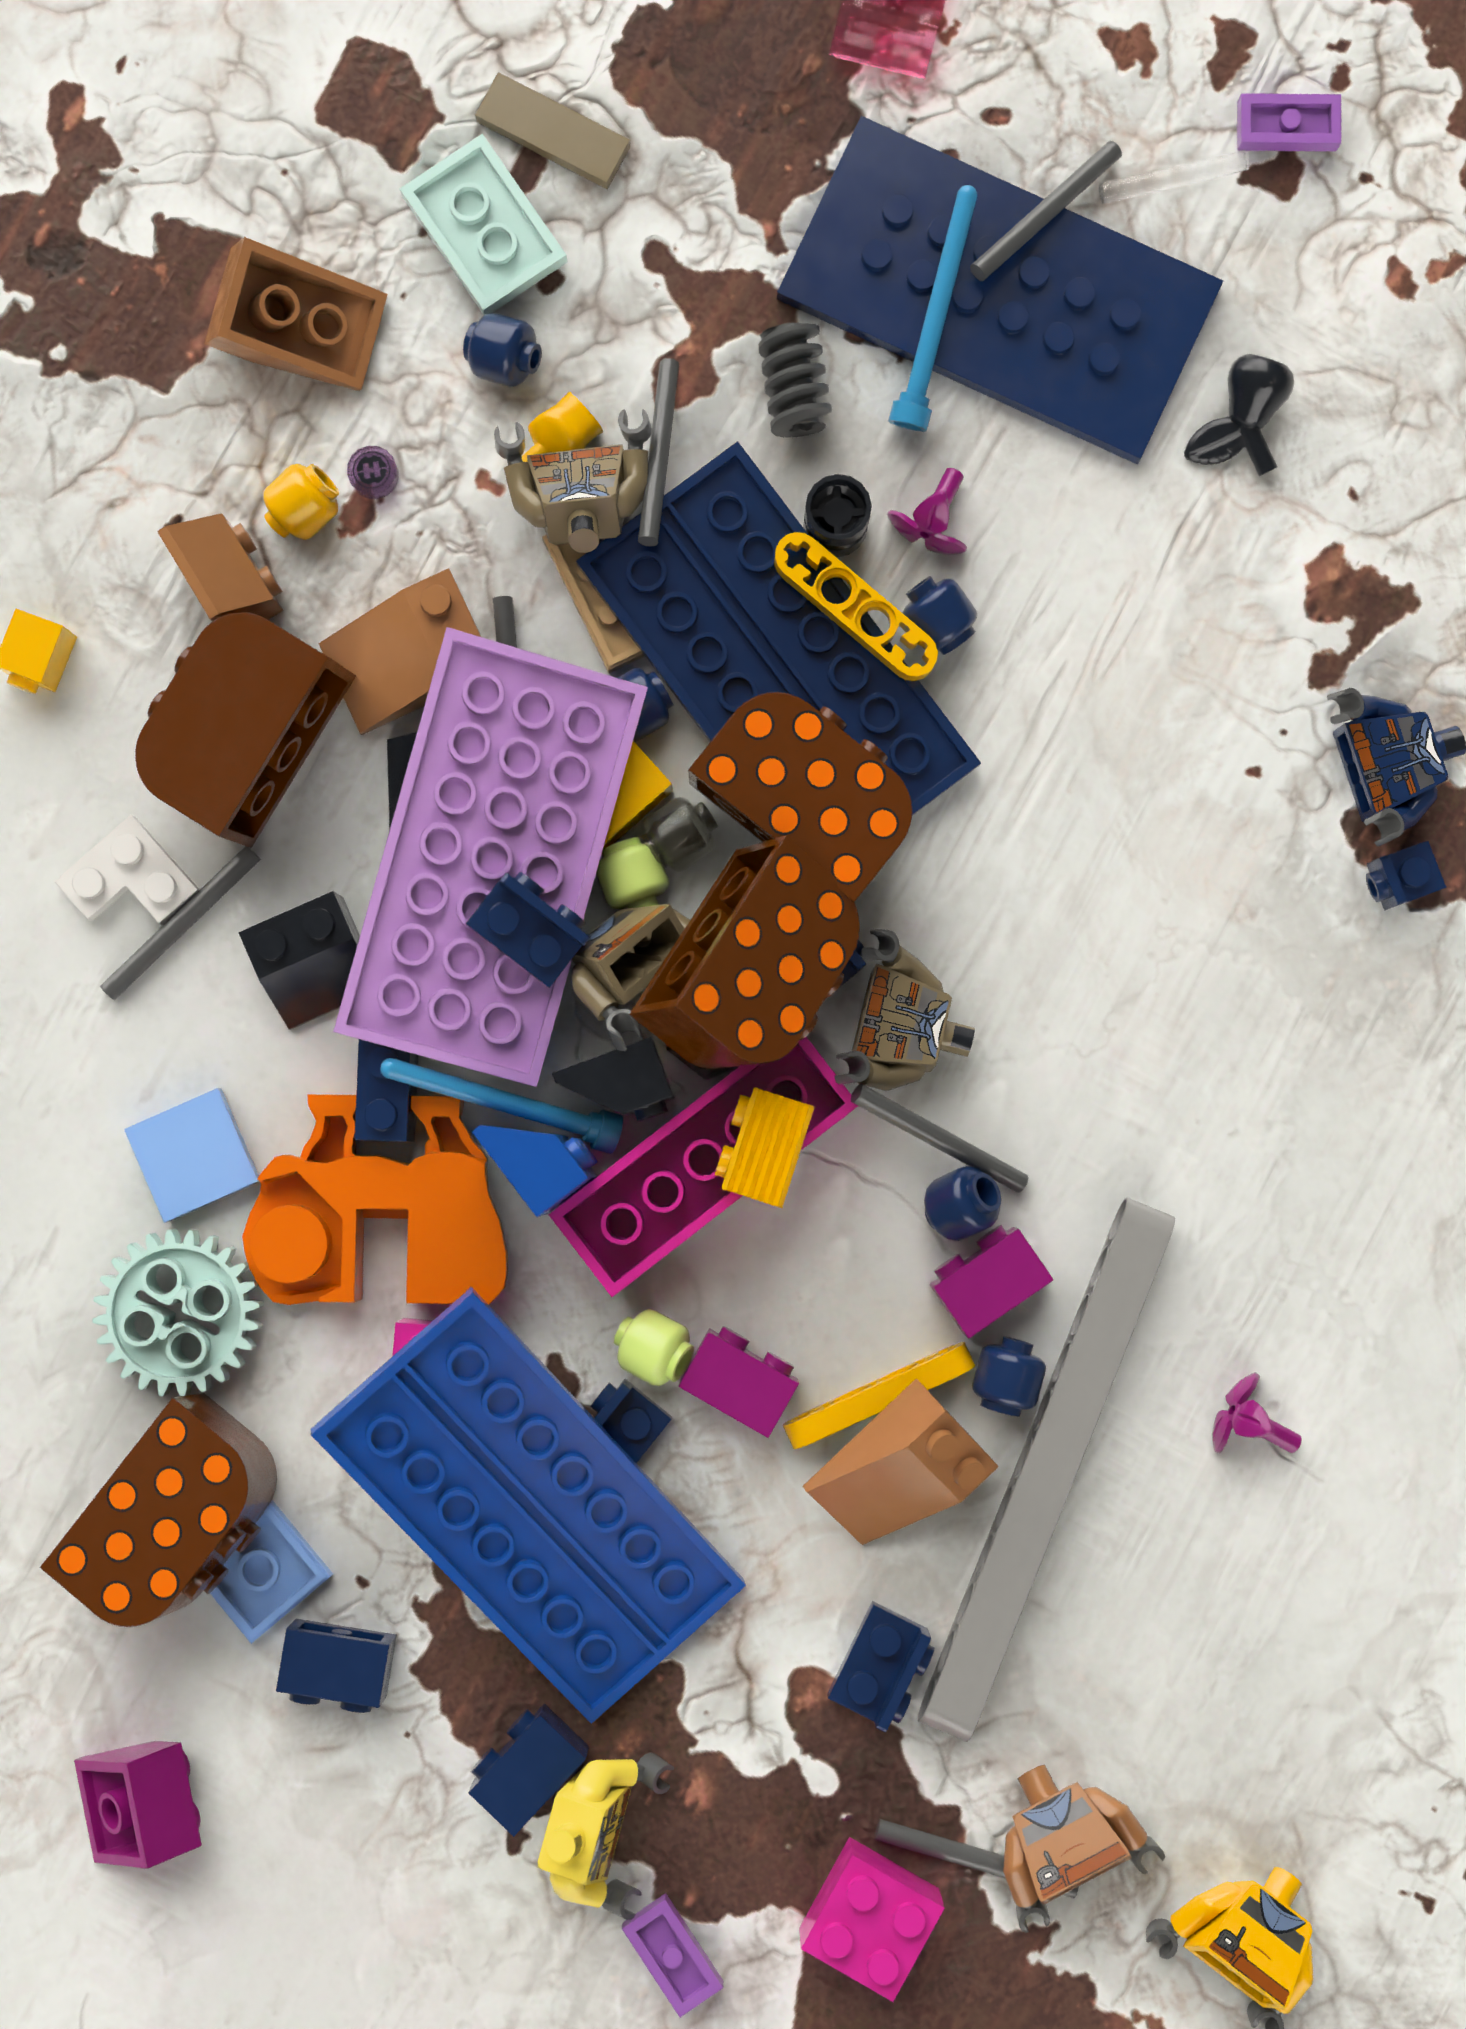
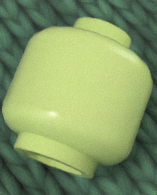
[596,837,669,909]
[614,1309,694,1386]

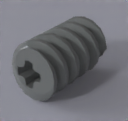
[758,323,832,438]

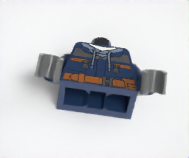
[1327,688,1466,847]

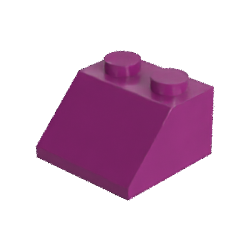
[74,1741,202,1869]

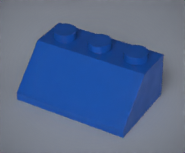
[471,1125,598,1217]

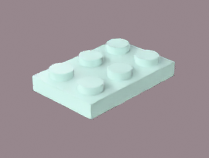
[400,134,568,315]

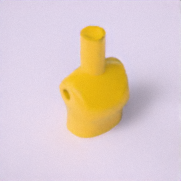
[522,392,603,462]

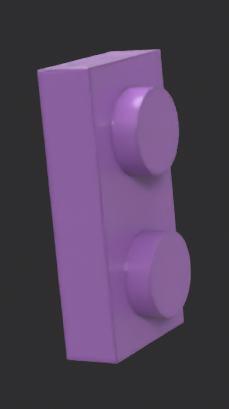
[1237,93,1341,152]
[622,1893,723,2017]

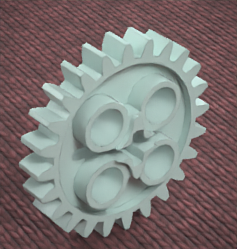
[92,1229,264,1396]

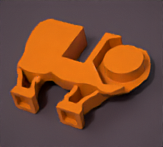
[242,1094,508,1305]

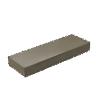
[475,72,631,190]

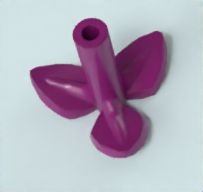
[887,468,967,555]
[1212,1372,1302,1453]

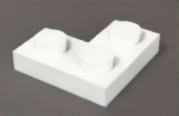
[54,815,200,925]

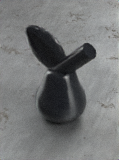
[1184,354,1294,476]

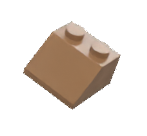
[157,513,283,622]

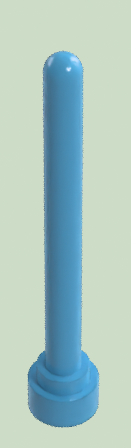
[888,185,977,432]
[380,1058,623,1154]

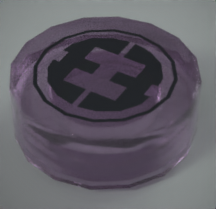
[347,446,399,499]

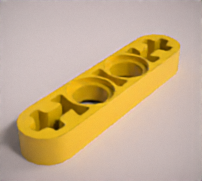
[774,532,938,681]
[783,1342,975,1449]

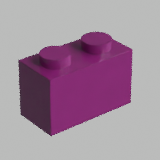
[929,1225,1054,1339]
[678,1326,799,1438]

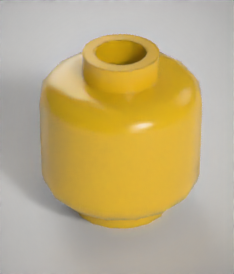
[263,464,339,540]

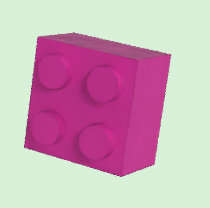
[799,1837,945,2002]

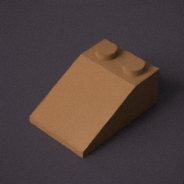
[204,237,388,391]
[318,568,481,735]
[802,1378,999,1545]

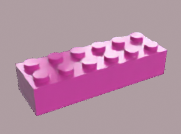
[548,1037,858,1297]

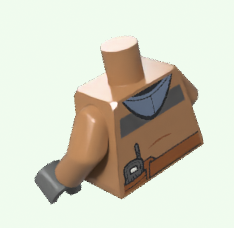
[1003,1764,1165,1933]

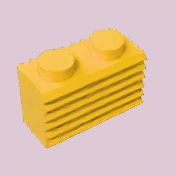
[715,1087,814,1208]

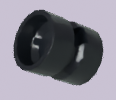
[803,474,872,558]

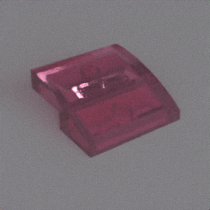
[829,0,946,80]

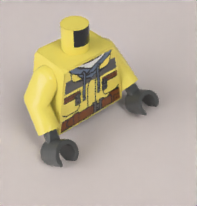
[538,1753,674,1920]

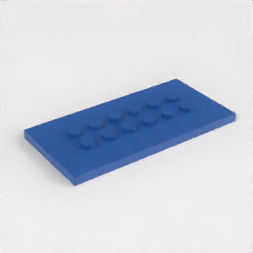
[311,1287,746,1724]

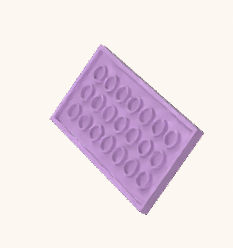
[333,627,648,1087]

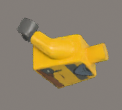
[1146,1867,1313,2029]

